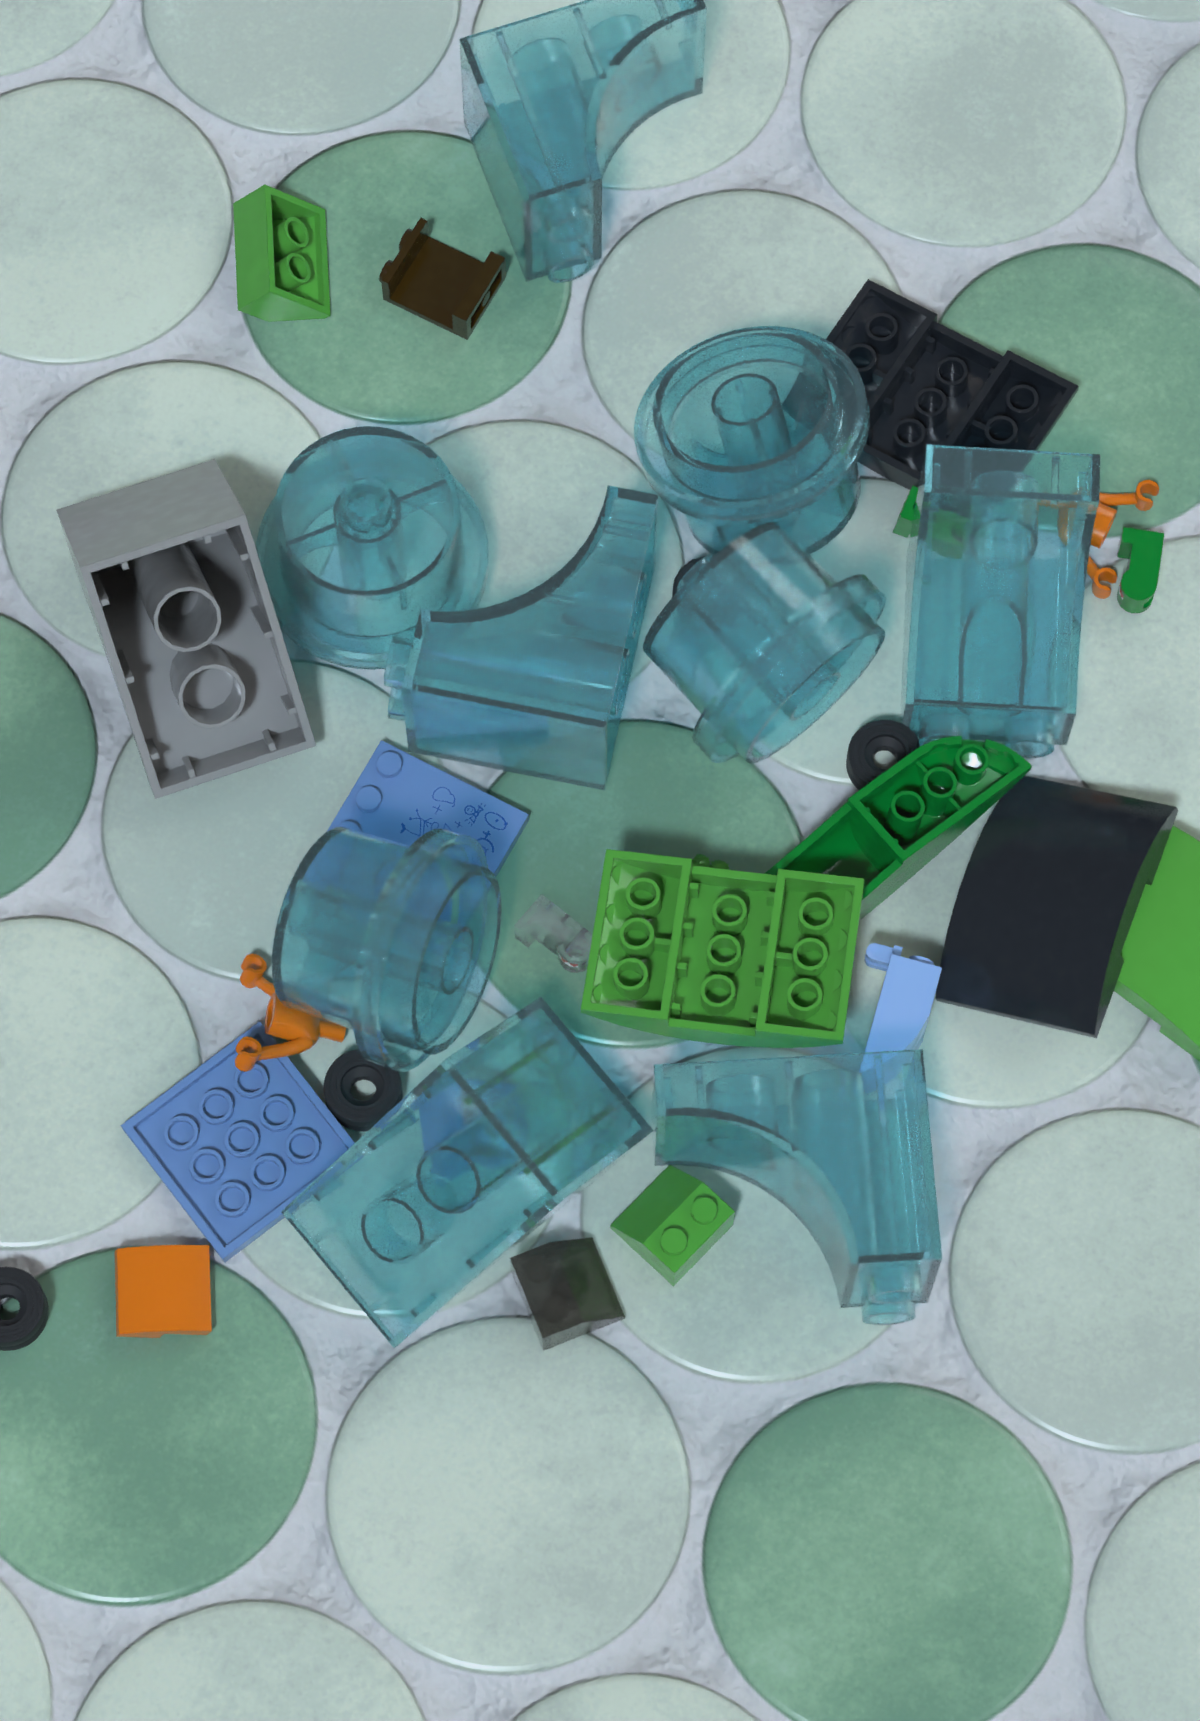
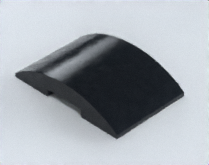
[783,279,1079,515]
[935,776,1178,1038]

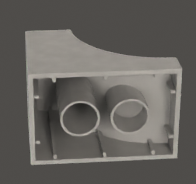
[56,459,316,799]

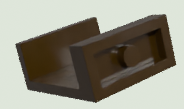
[379,217,506,340]

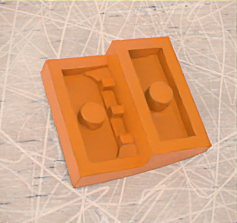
[115,1245,212,1338]

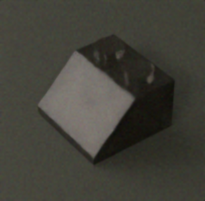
[510,1237,625,1351]

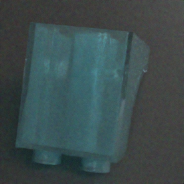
[459,0,707,283]
[900,445,1100,758]
[384,485,658,790]
[281,997,654,1348]
[651,1049,942,1325]

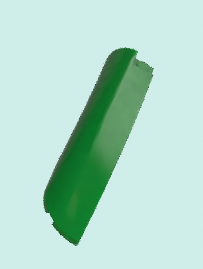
[764,736,1032,921]

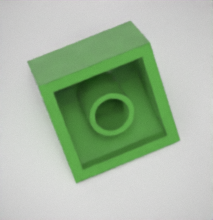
[610,1165,735,1287]

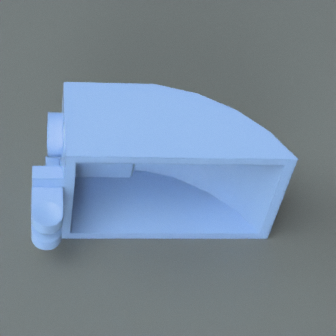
[853,943,942,1099]

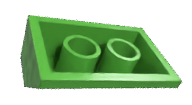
[233,184,331,322]

